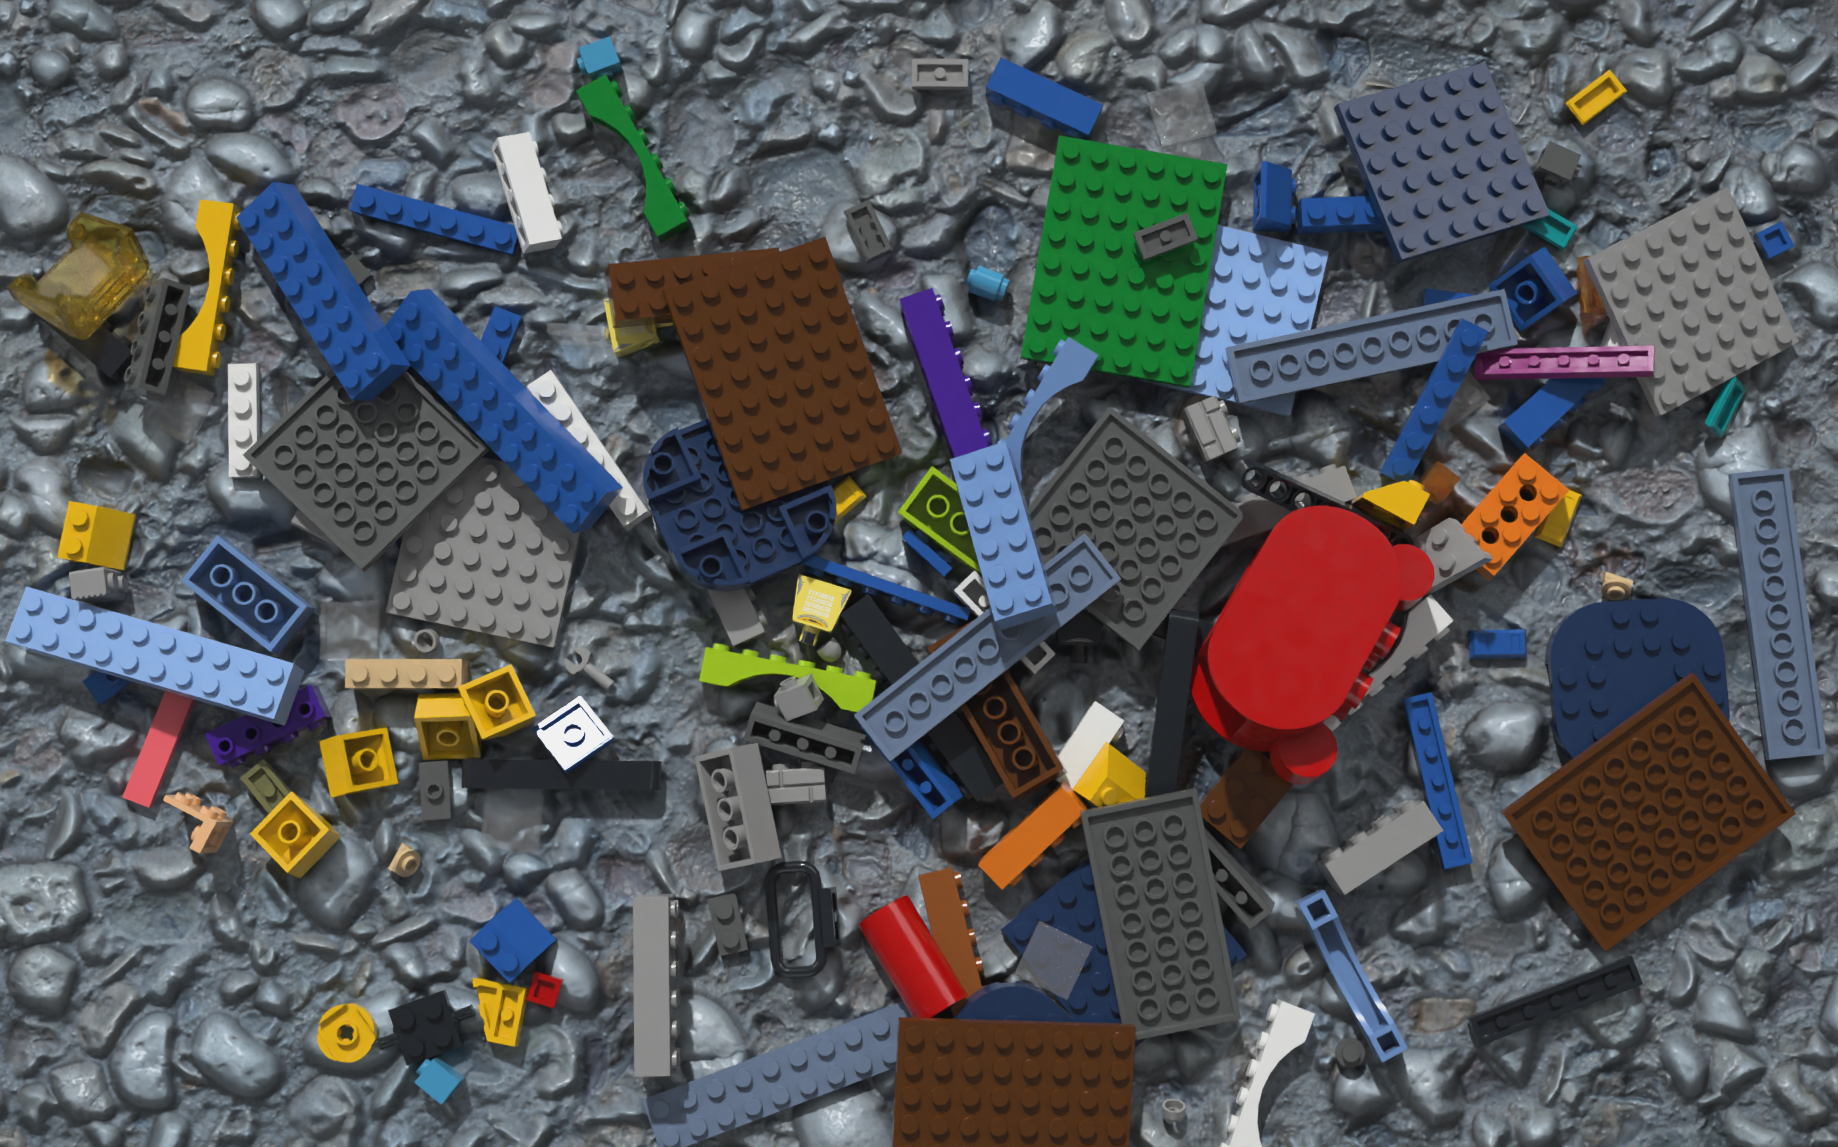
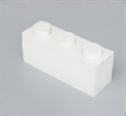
[1055,701,1125,793]

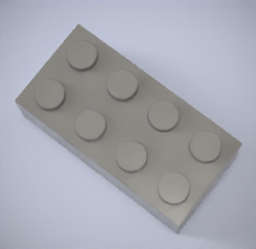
[695,743,782,871]
[1316,799,1443,895]

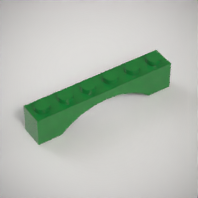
[576,74,691,243]

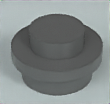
[1335,1038,1365,1068]

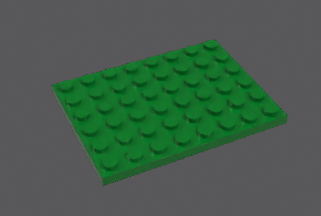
[1020,135,1228,388]

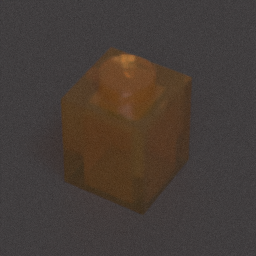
[1418,461,1461,505]

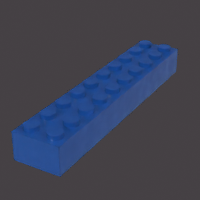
[386,289,623,534]

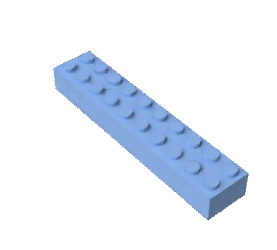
[5,587,305,726]

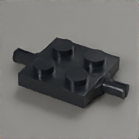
[377,990,476,1066]

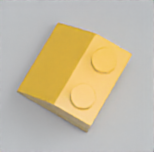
[1353,480,1430,531]
[57,501,137,571]
[457,664,536,740]
[414,693,482,760]
[319,727,399,798]
[1072,742,1146,808]
[250,791,341,879]

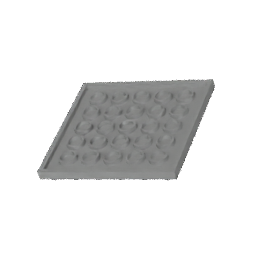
[1583,187,1798,416]
[386,457,581,648]

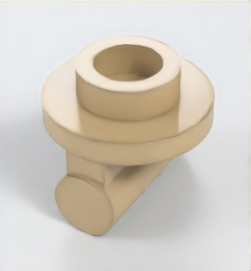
[1601,571,1633,601]
[388,843,421,877]

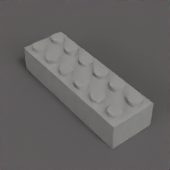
[633,894,681,1077]

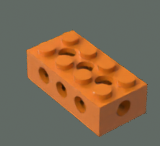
[1461,453,1569,581]

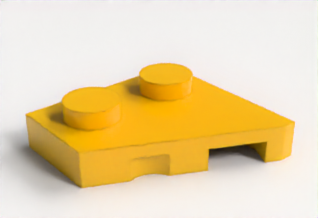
[472,977,529,1047]

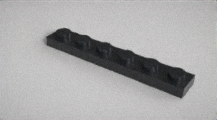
[1467,956,1643,1046]

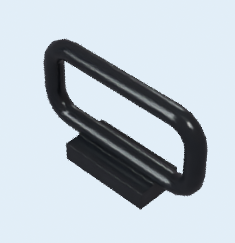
[765,861,841,979]

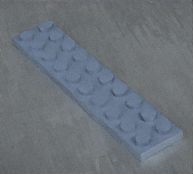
[1225,289,1518,405]
[1728,468,1827,760]
[854,533,1121,762]
[642,1001,913,1147]

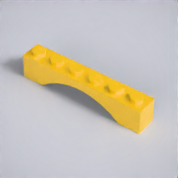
[172,199,242,376]

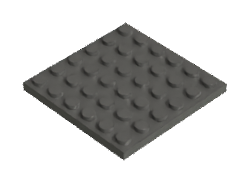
[243,370,489,572]
[1028,406,1246,651]

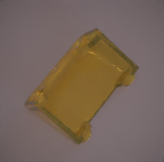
[7,212,149,340]

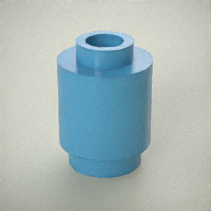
[966,265,1010,301]

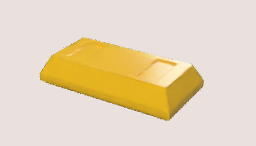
[1565,70,1627,125]
[832,475,867,524]
[1535,490,1582,548]

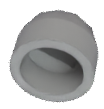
[414,629,439,652]
[816,637,841,662]
[1162,1099,1186,1124]

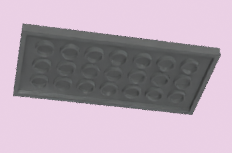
[1080,788,1241,1040]

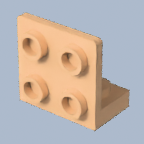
[163,792,234,853]

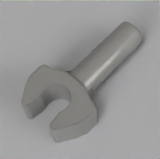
[564,647,614,691]

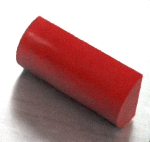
[858,895,968,1018]

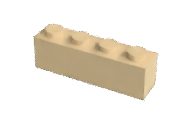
[345,659,468,690]

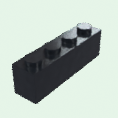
[25,279,133,382]

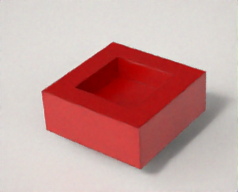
[526,971,564,1008]

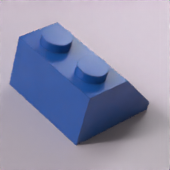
[1252,161,1296,232]
[1488,247,1577,331]
[469,898,557,983]

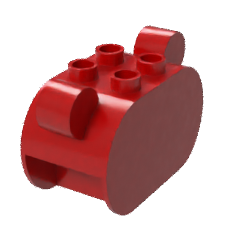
[1190,506,1435,785]

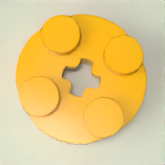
[317,1003,378,1063]

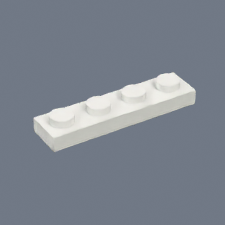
[228,363,260,479]

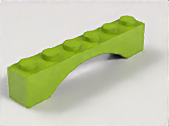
[699,643,877,713]

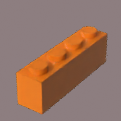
[978,780,1088,890]

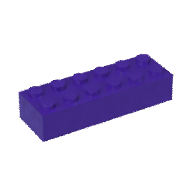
[899,288,993,459]

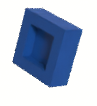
[1753,221,1794,261]

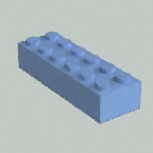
[950,442,1058,630]

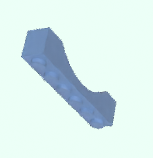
[997,337,1099,483]
[1294,889,1408,1063]

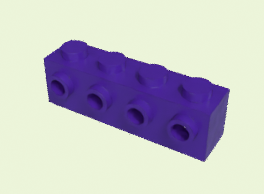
[205,685,332,769]

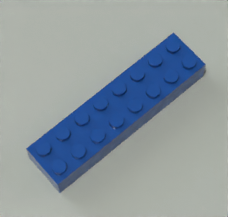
[236,181,411,401]

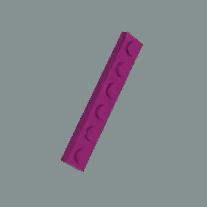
[1475,345,1655,380]

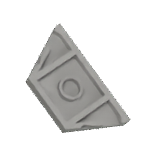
[1413,518,1493,600]

